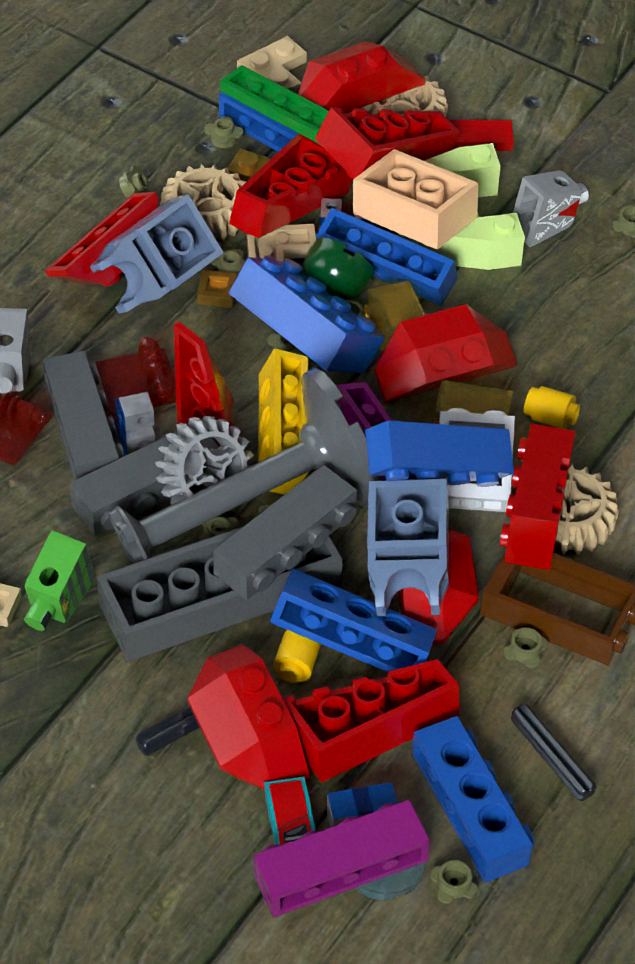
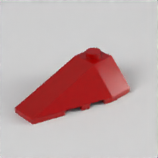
[174,321,234,447]

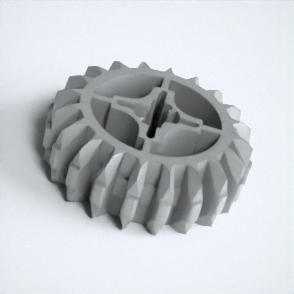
[155,416,254,505]

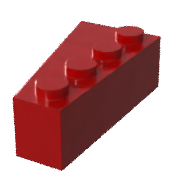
[315,107,461,179]
[229,134,352,238]
[499,423,575,570]
[282,659,460,783]

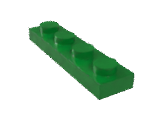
[220,65,329,144]

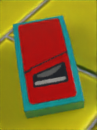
[264,777,315,845]

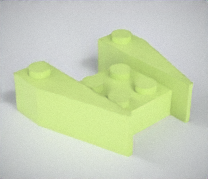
[397,143,525,270]

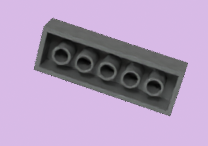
[97,527,343,662]

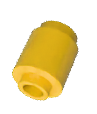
[524,386,580,429]
[273,630,321,683]

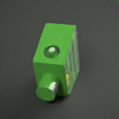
[24,531,96,631]

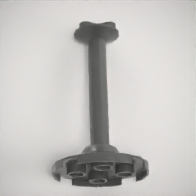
[108,368,381,564]

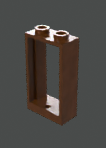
[480,551,635,666]

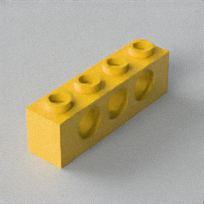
[258,348,309,495]

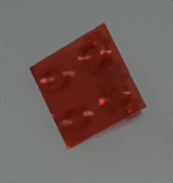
[95,337,176,416]
[0,392,52,466]

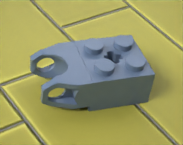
[90,194,224,314]
[367,479,449,616]

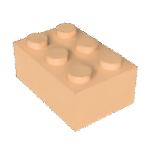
[353,149,479,249]

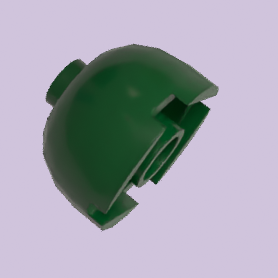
[304,238,375,300]

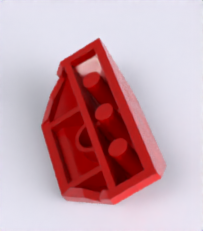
[298,41,425,113]
[44,192,158,287]
[374,304,517,403]
[398,528,479,645]
[187,644,310,792]

